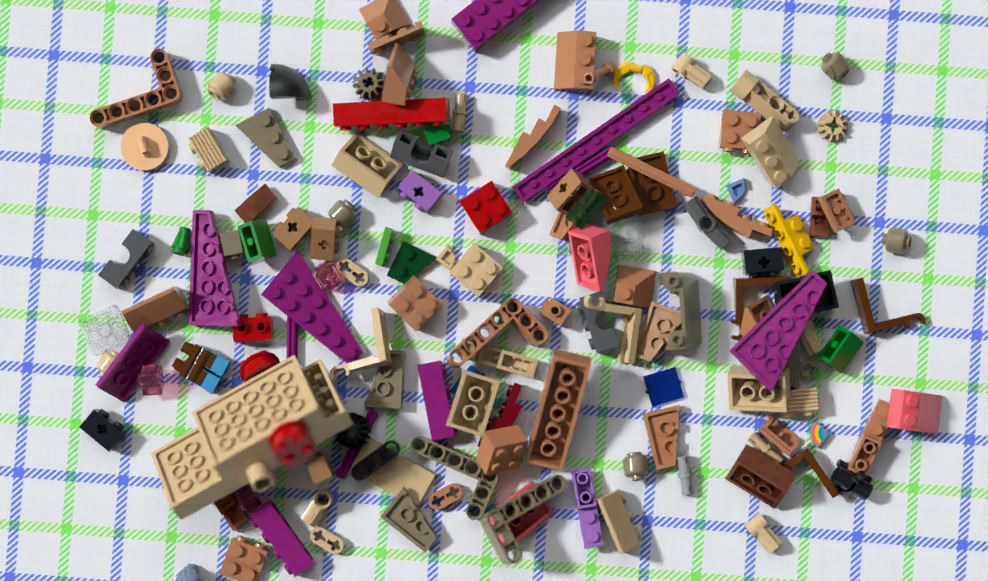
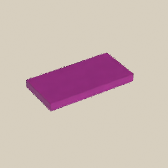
[95,323,170,402]

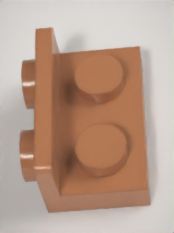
[818,189,856,233]

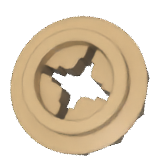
[817,111,848,142]

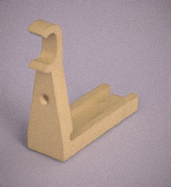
[584,295,642,364]
[330,307,392,381]

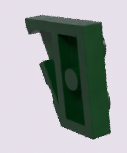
[387,241,437,284]

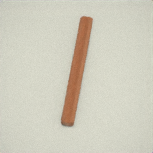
[607,147,696,197]

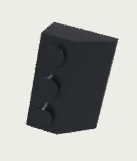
[774,270,839,314]

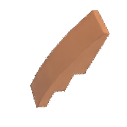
[505,105,561,169]

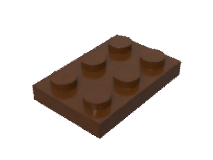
[628,151,677,216]
[588,165,644,225]

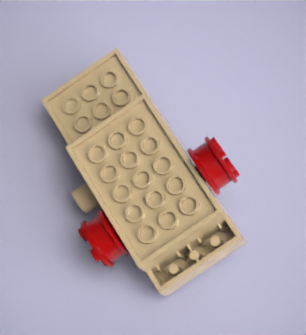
[151,350,353,520]

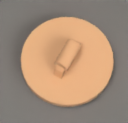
[121,123,169,171]

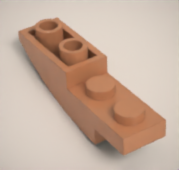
[701,193,773,238]
[847,399,890,475]

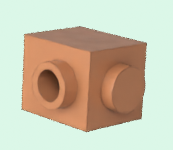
[540,298,571,326]

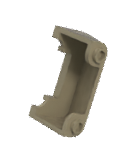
[659,272,702,351]

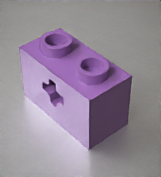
[397,170,442,213]

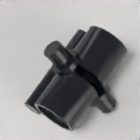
[831,459,873,500]

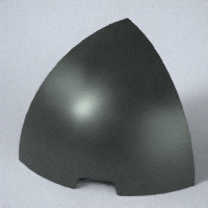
[269,64,312,101]

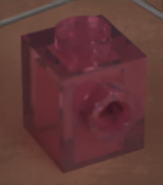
[137,364,164,395]
[233,483,263,513]

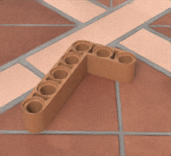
[89,48,183,129]
[447,298,548,369]

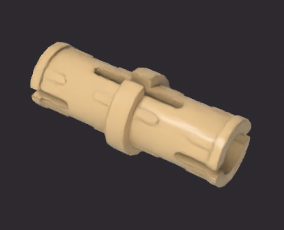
[452,93,468,133]
[747,432,783,463]

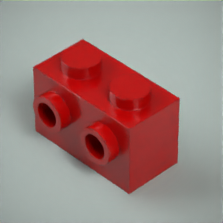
[232,313,274,342]

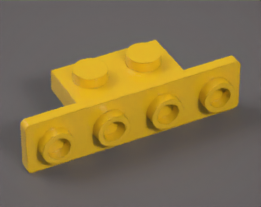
[763,204,815,277]

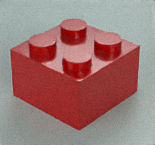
[459,180,513,235]

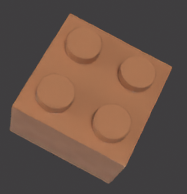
[387,275,443,331]
[476,425,528,475]

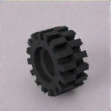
[335,412,371,449]

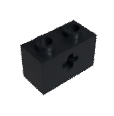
[741,247,784,277]
[79,408,127,452]

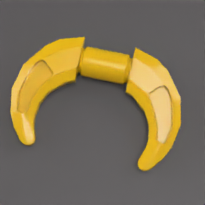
[613,61,655,94]

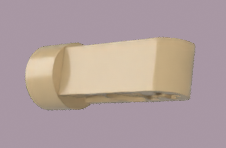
[729,69,799,132]

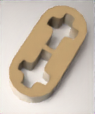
[336,258,369,287]
[310,526,344,554]

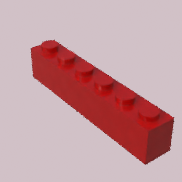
[333,97,450,131]

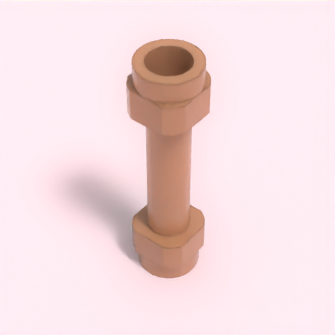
[584,62,616,84]

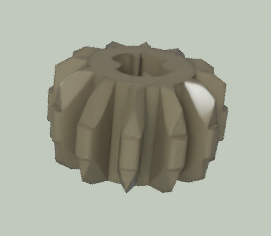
[352,67,385,100]

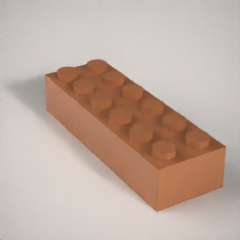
[525,348,591,471]

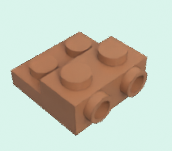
[718,109,761,154]
[219,535,270,581]

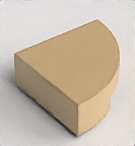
[436,244,455,270]

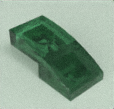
[565,188,607,230]

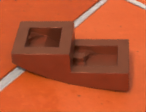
[235,184,278,223]
[810,197,830,238]
[214,493,250,531]

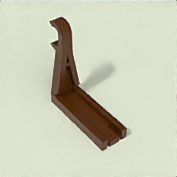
[730,276,791,340]
[850,278,926,334]
[780,446,839,498]

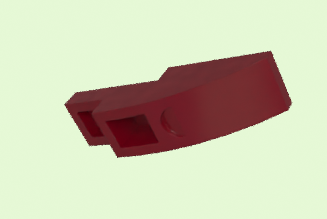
[477,383,522,447]

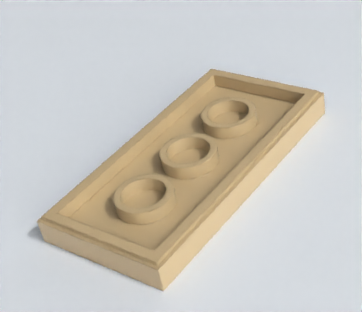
[350,438,436,506]

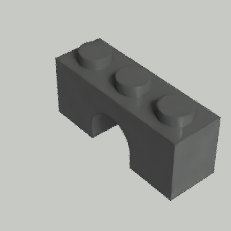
[390,130,454,178]
[98,229,154,289]
[577,291,619,353]

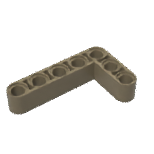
[411,436,499,520]
[481,475,566,565]

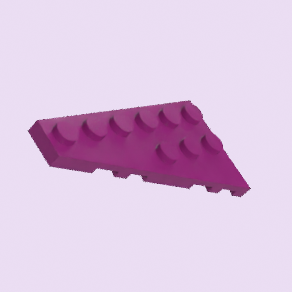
[188,210,242,326]
[261,250,363,363]
[729,270,827,392]

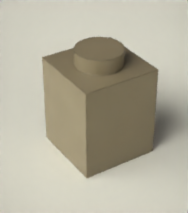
[220,230,245,260]

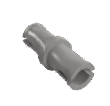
[677,455,694,495]

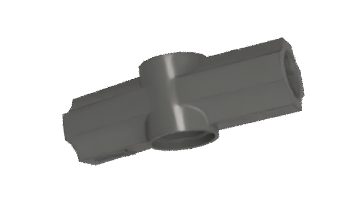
[683,196,732,250]

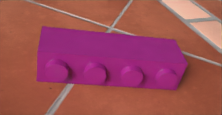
[417,361,458,441]
[250,499,316,577]

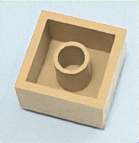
[449,243,503,297]

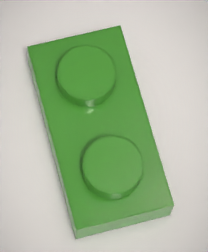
[375,227,396,266]

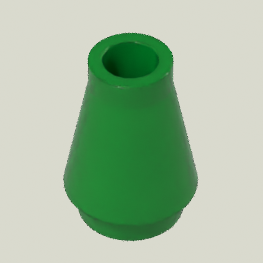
[171,227,191,256]

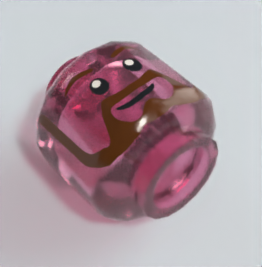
[313,261,341,290]

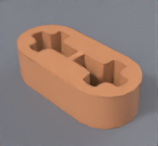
[428,483,463,510]

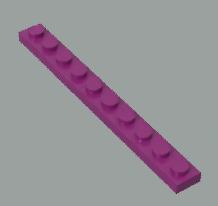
[512,78,680,203]

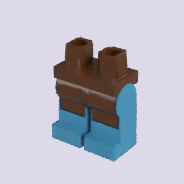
[172,342,232,394]

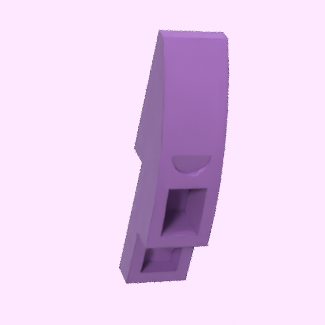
[571,468,604,549]

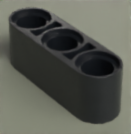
[351,440,401,481]

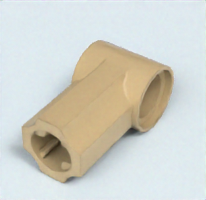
[671,53,712,89]
[801,318,824,356]
[301,489,334,528]
[744,513,782,553]

